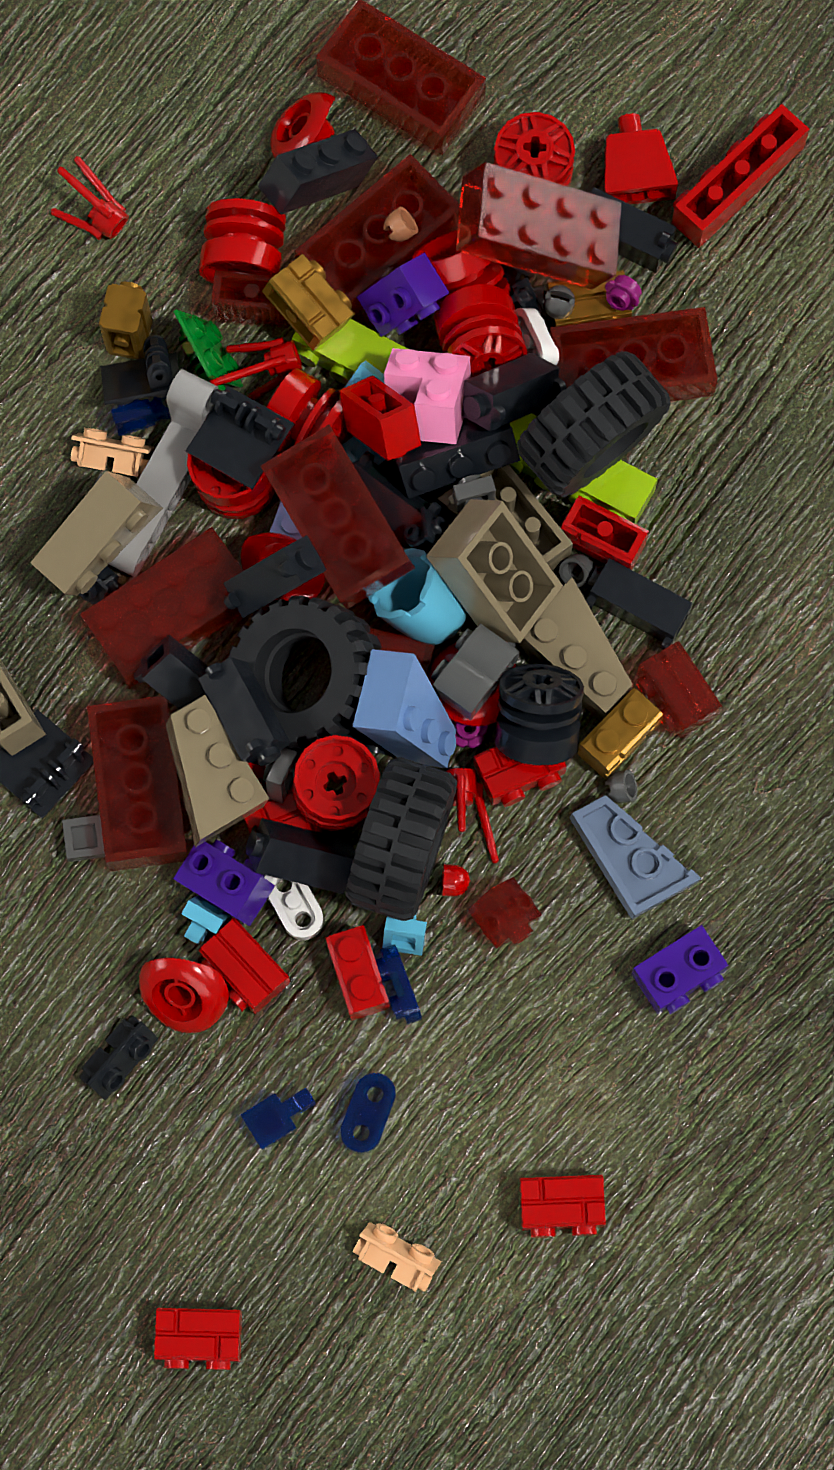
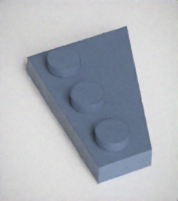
[569,795,702,920]

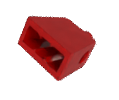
[603,113,678,205]

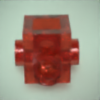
[468,877,542,949]

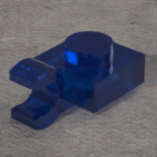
[111,397,171,436]
[241,1088,316,1151]

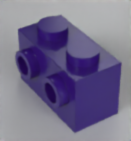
[357,252,449,337]
[173,839,276,926]
[631,925,729,1015]

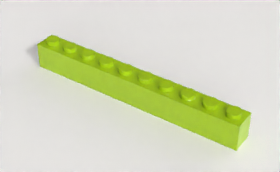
[292,319,658,524]

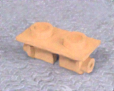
[71,428,155,478]
[353,1222,442,1292]

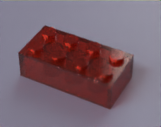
[316,0,486,156]
[295,154,462,317]
[456,162,622,289]
[550,307,718,402]
[261,425,415,609]
[80,527,243,689]
[87,696,189,872]

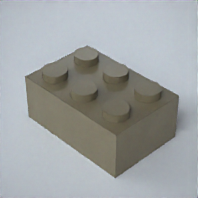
[426,499,563,643]

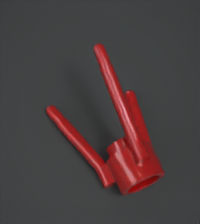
[50,156,129,240]
[209,337,302,401]
[445,768,499,864]

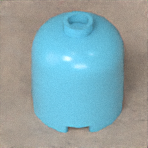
[368,548,467,646]

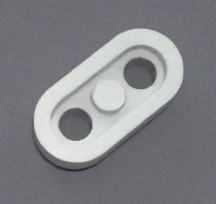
[516,308,559,366]
[264,875,323,940]

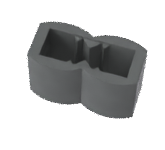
[431,623,519,721]

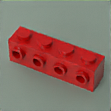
[672,104,809,248]

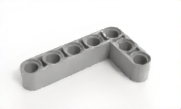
[109,369,219,577]

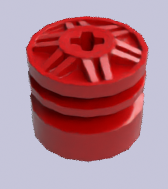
[493,112,575,213]
[199,198,286,291]
[412,226,511,315]
[434,284,527,378]
[267,368,348,472]
[187,454,278,519]
[292,735,380,831]

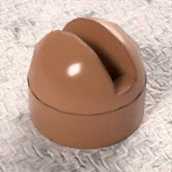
[384,207,418,242]

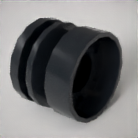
[495,664,584,765]

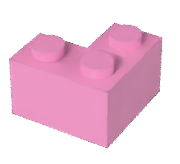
[384,348,471,444]

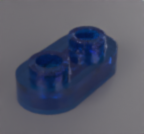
[375,944,422,1025]
[341,1073,396,1154]

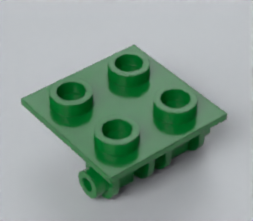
[173,309,243,392]

